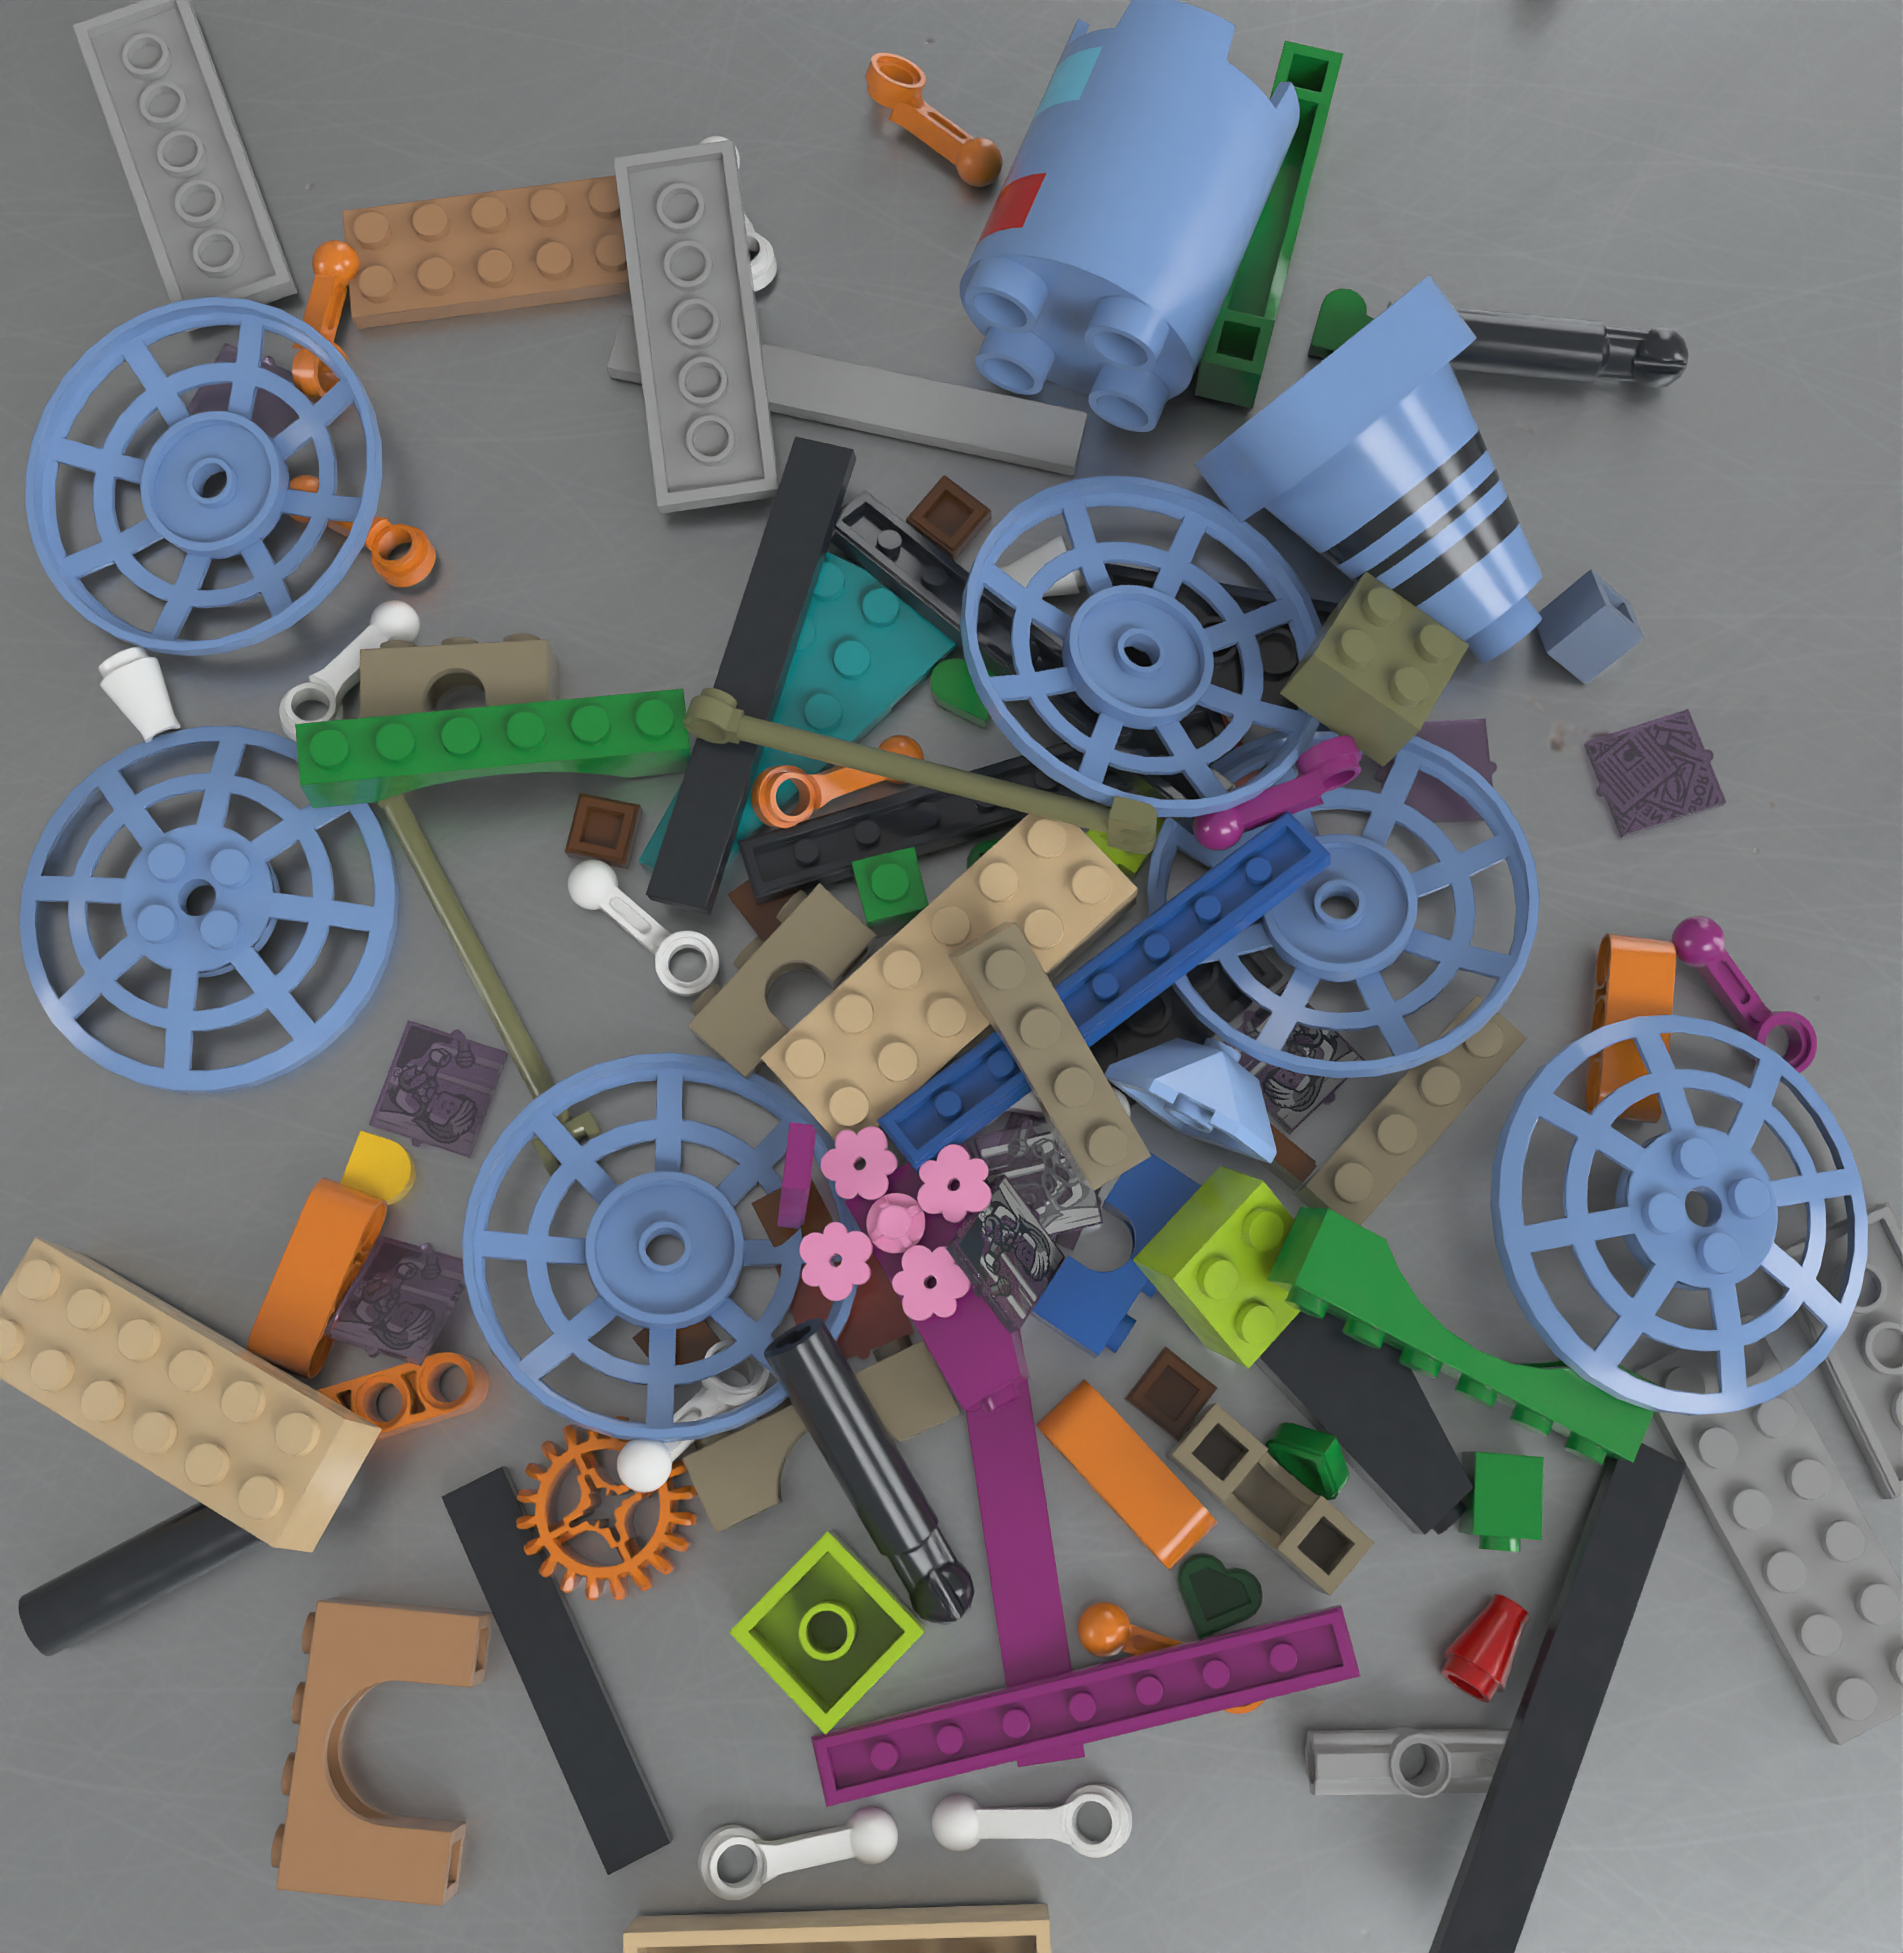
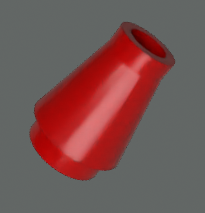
[1441,1594,1530,1703]

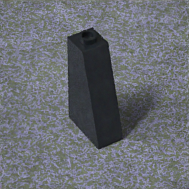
[1254,1311,1473,1535]

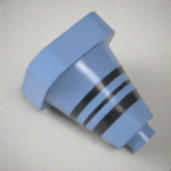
[1194,275,1543,664]

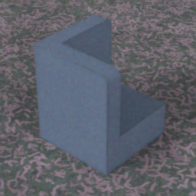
[1536,569,1645,683]

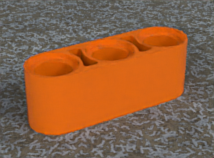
[1585,933,1676,1123]
[247,1178,387,1379]
[316,1352,489,1441]
[1036,1379,1217,1570]

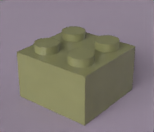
[1280,572,1469,767]

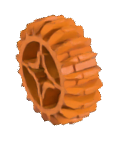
[516,1416,698,1601]

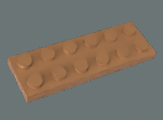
[342,175,631,329]

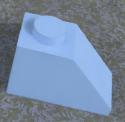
[1104,1038,1277,1164]

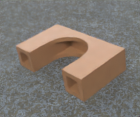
[271,1597,493,1906]

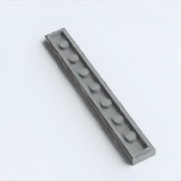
[607,314,1088,476]

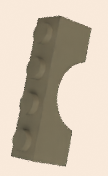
[948,922,1151,1191]
[1295,995,1527,1226]
[682,1335,960,1533]

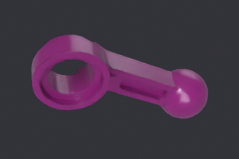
[1192,735,1362,851]
[1671,916,1817,1073]

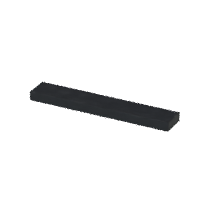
[441,1466,673,1875]

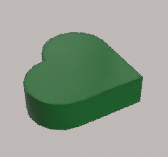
[1308,288,1374,359]
[930,658,995,728]
[1265,1422,1350,1500]

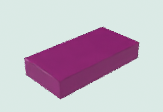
[777,1122,817,1229]

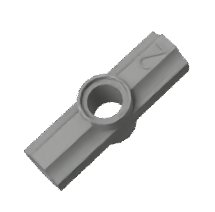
[1305,1725,1511,1799]

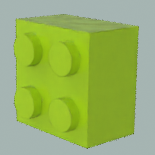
[1133,1166,1300,1369]
[729,1529,926,1735]

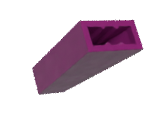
[844,1141,1030,1416]

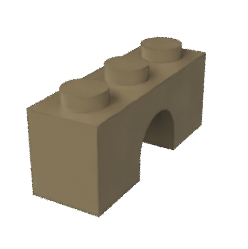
[360,633,559,718]
[688,883,877,1080]
[1166,1403,1375,1596]

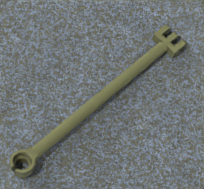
[683,688,1157,854]
[373,793,603,1177]

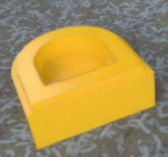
[340,1130,416,1205]

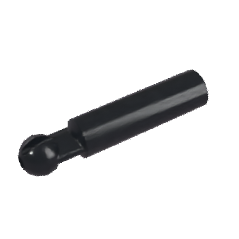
[1387,301,1689,389]
[764,1318,975,1625]
[18,1502,265,1656]

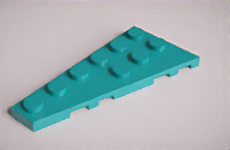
[638,552,958,873]

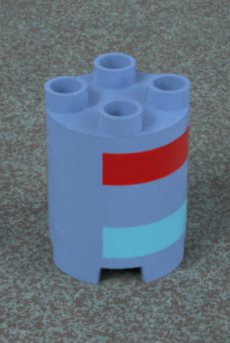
[959,0,1300,432]

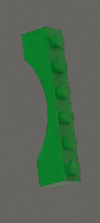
[1194,40,1343,409]
[295,689,690,808]
[1267,1207,1661,1465]

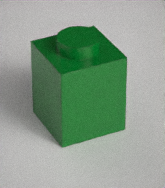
[852,847,929,938]
[1459,1451,1544,1552]

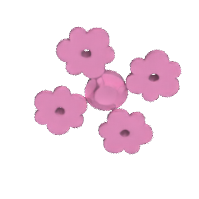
[799,1126,992,1321]

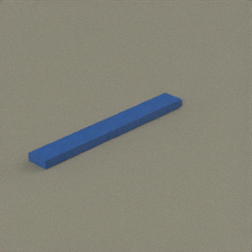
[876,811,1331,1176]

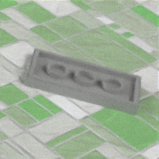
[1778,1201,1903,1499]

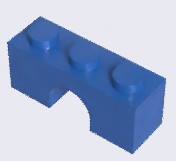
[1030,1151,1201,1359]

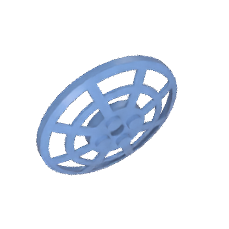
[25,297,383,656]
[960,475,1322,817]
[1147,723,1540,1078]
[19,726,400,1093]
[1490,1015,1868,1416]
[462,1052,861,1443]

